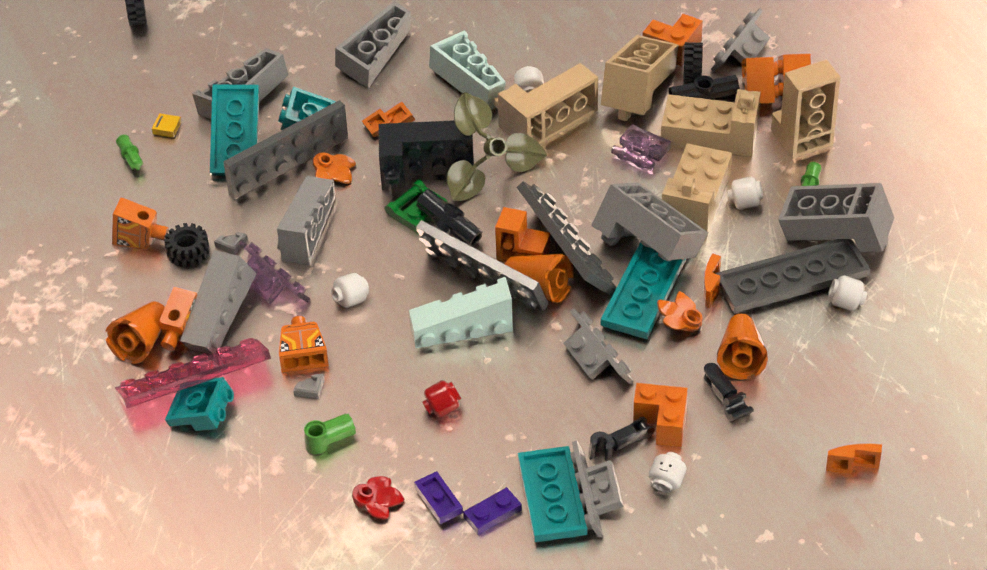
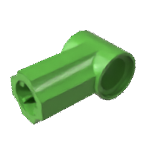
[304,413,356,455]

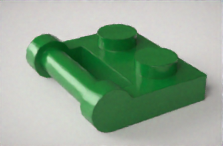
[384,180,448,232]

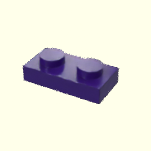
[414,471,463,524]
[463,487,522,535]

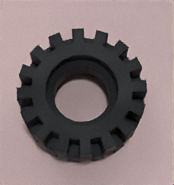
[125,0,147,26]
[683,42,703,83]
[164,223,210,267]

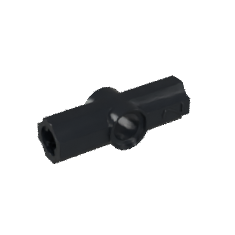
[668,75,740,100]
[416,189,483,247]

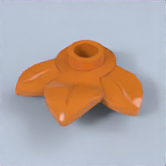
[313,152,356,184]
[657,291,703,332]

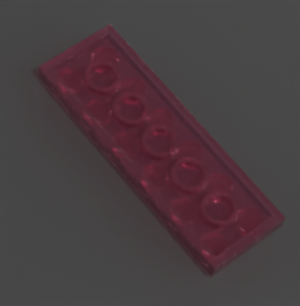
[115,338,271,408]

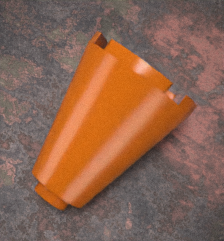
[505,254,574,303]
[105,301,165,364]
[717,314,768,380]

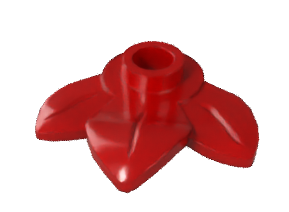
[352,476,405,519]

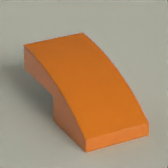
[362,102,415,137]
[704,253,721,308]
[826,444,882,474]

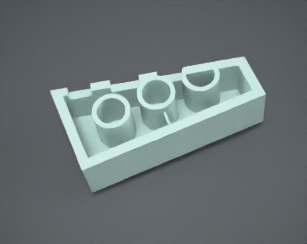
[429,30,506,110]
[409,277,513,348]

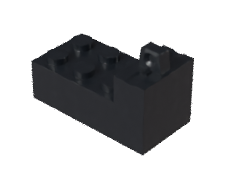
[379,120,474,190]

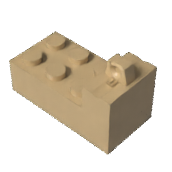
[601,35,679,121]
[771,59,840,159]
[494,63,598,144]
[660,89,761,157]
[662,143,732,237]

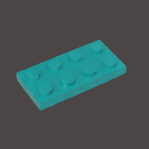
[210,84,259,176]
[518,446,587,542]

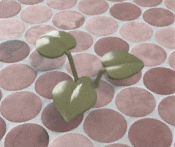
[447,92,547,201]

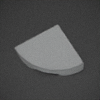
[214,232,248,255]
[293,374,325,399]

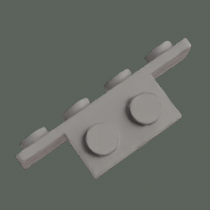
[711,8,770,72]
[563,308,634,384]
[570,441,624,537]

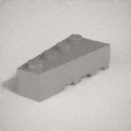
[335,1,411,88]
[180,250,257,355]

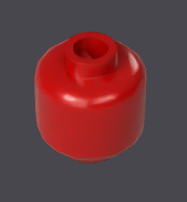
[422,380,461,418]

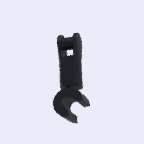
[704,363,754,421]
[588,417,655,461]

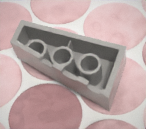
[192,48,288,119]
[277,176,336,265]

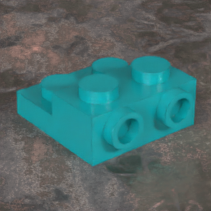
[278,86,336,130]
[165,377,234,431]

